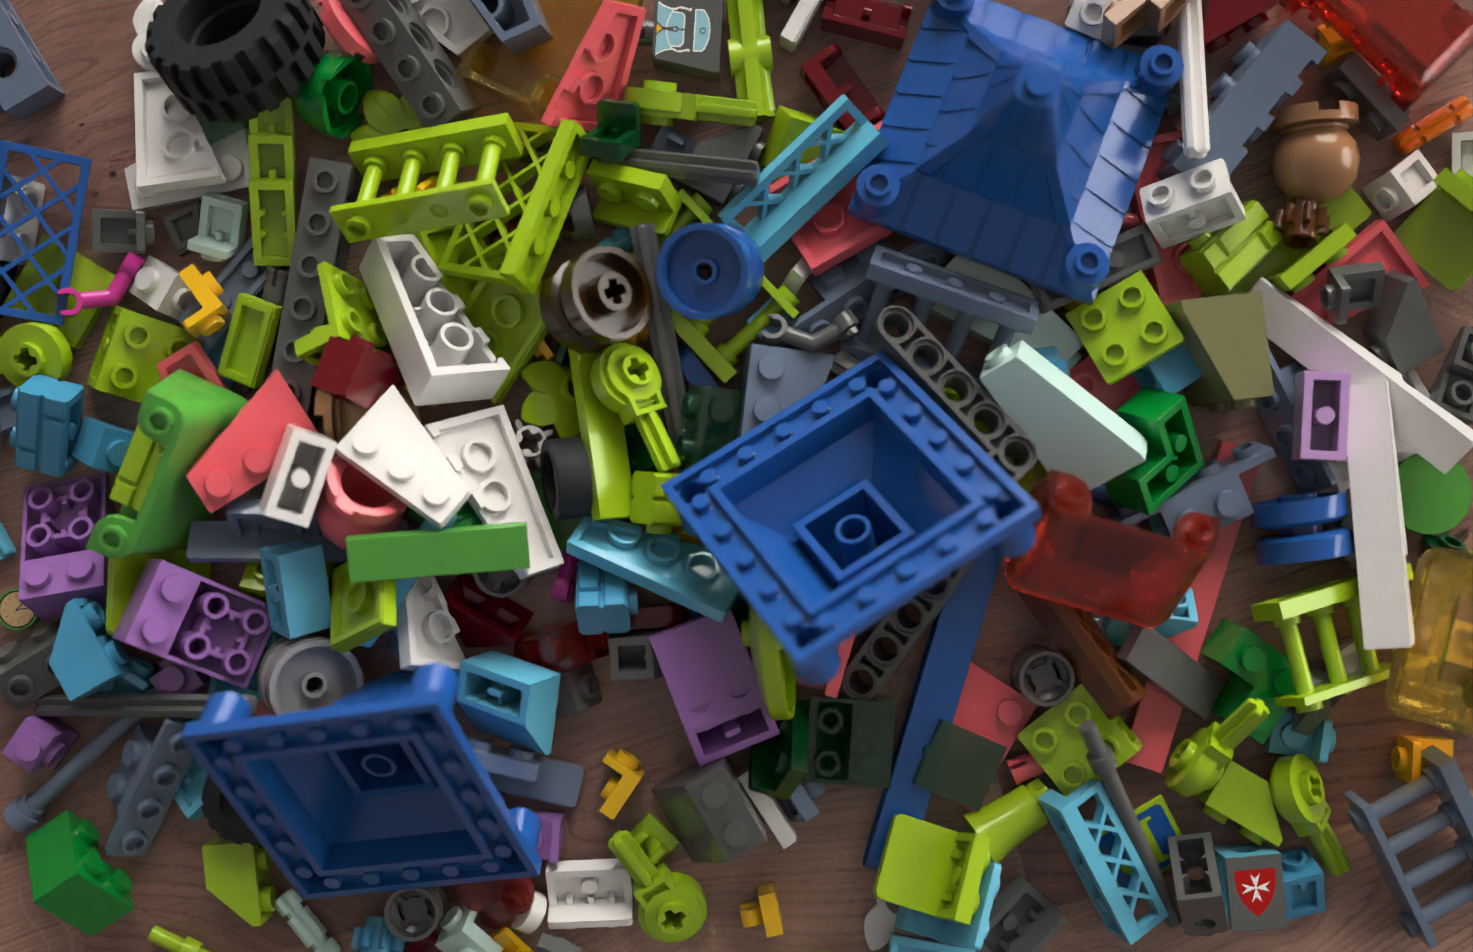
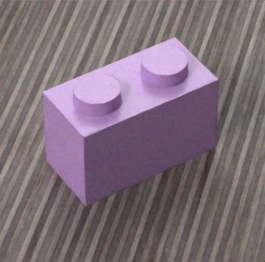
[1291,370,1351,462]

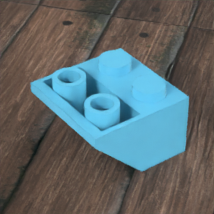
[456,650,561,756]

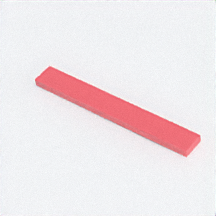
[1126,440,1259,773]

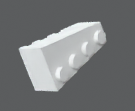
[359,234,510,406]

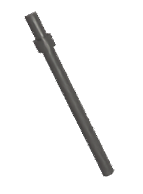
[1078,720,1182,927]

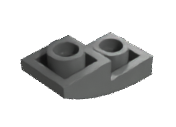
[1429,325,1473,425]

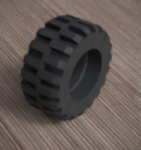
[146,0,325,123]

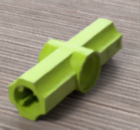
[725,0,775,123]

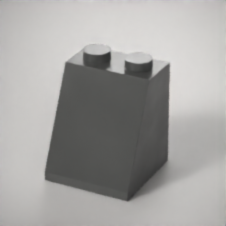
[651,755,767,863]

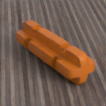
[1392,96,1473,156]

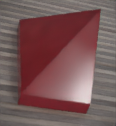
[444,573,534,648]

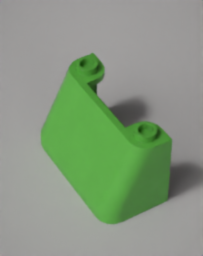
[86,368,248,559]

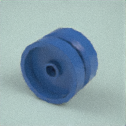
[656,223,764,320]
[1250,491,1355,565]

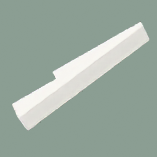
[1248,276,1473,474]
[1347,381,1415,650]

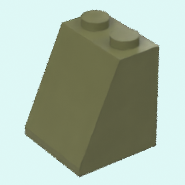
[1164,291,1274,412]

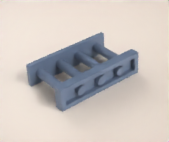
[839,244,1040,405]
[1344,745,1473,949]

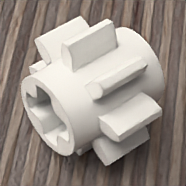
[514,419,553,469]

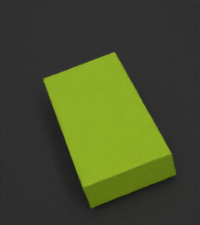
[217,293,283,389]

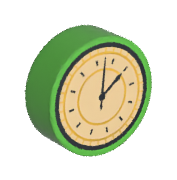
[0,588,41,630]

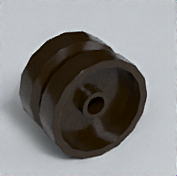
[539,246,653,353]

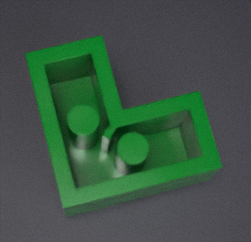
[1104,386,1205,515]
[1200,618,1311,745]
[25,809,134,937]

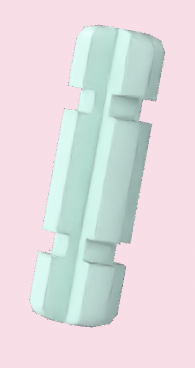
[274,889,341,952]

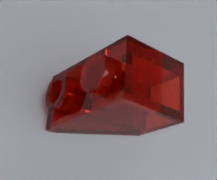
[513,618,609,671]

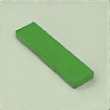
[345,521,530,583]

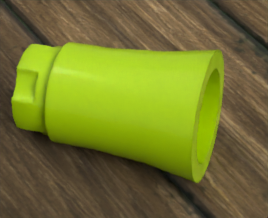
[962,777,1049,863]

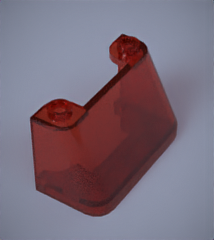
[1278,0,1473,112]
[1004,469,1221,628]

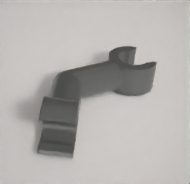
[760,310,860,352]

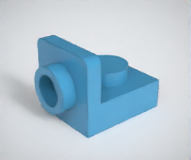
[1280,846,1326,920]

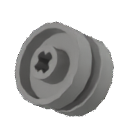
[256,632,363,716]

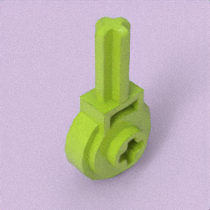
[623,79,758,127]
[0,321,73,387]
[590,342,680,473]
[1165,698,1270,798]
[1269,753,1351,877]
[608,830,707,943]

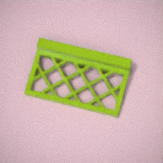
[438,119,590,295]

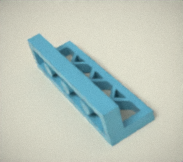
[717,93,889,262]
[1038,777,1169,946]

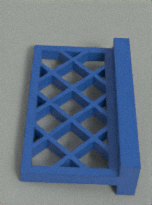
[0,139,92,326]

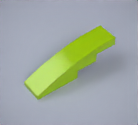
[248,97,298,266]

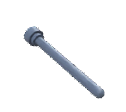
[3,688,159,833]

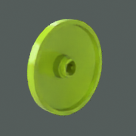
[741,605,797,721]

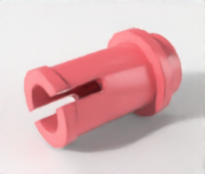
[1006,752,1046,786]

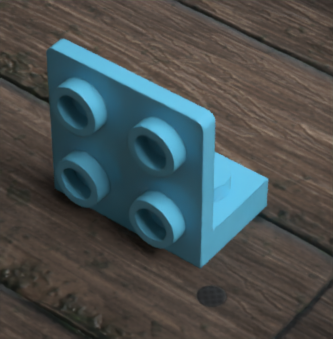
[894,861,1002,951]

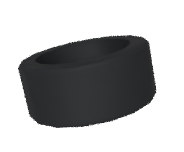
[540,437,593,521]

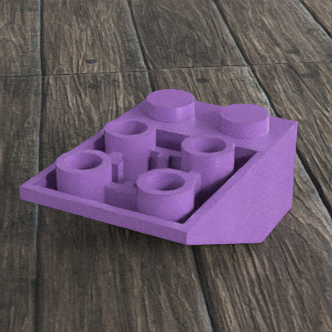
[18,472,116,620]
[112,558,272,689]
[649,609,780,766]

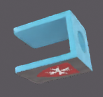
[1213,842,1287,933]

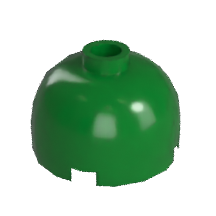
[292,50,373,139]

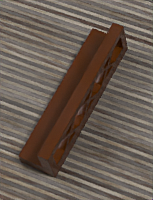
[1009,555,1148,721]

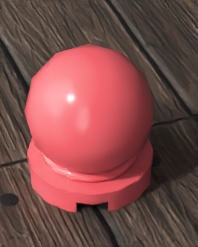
[316,456,408,550]

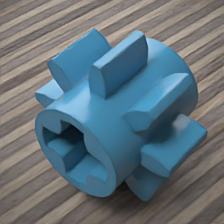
[350,916,405,952]

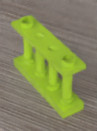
[329,112,524,243]
[620,189,801,384]
[1250,563,1437,713]

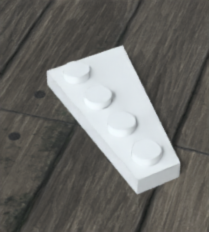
[424,405,564,580]

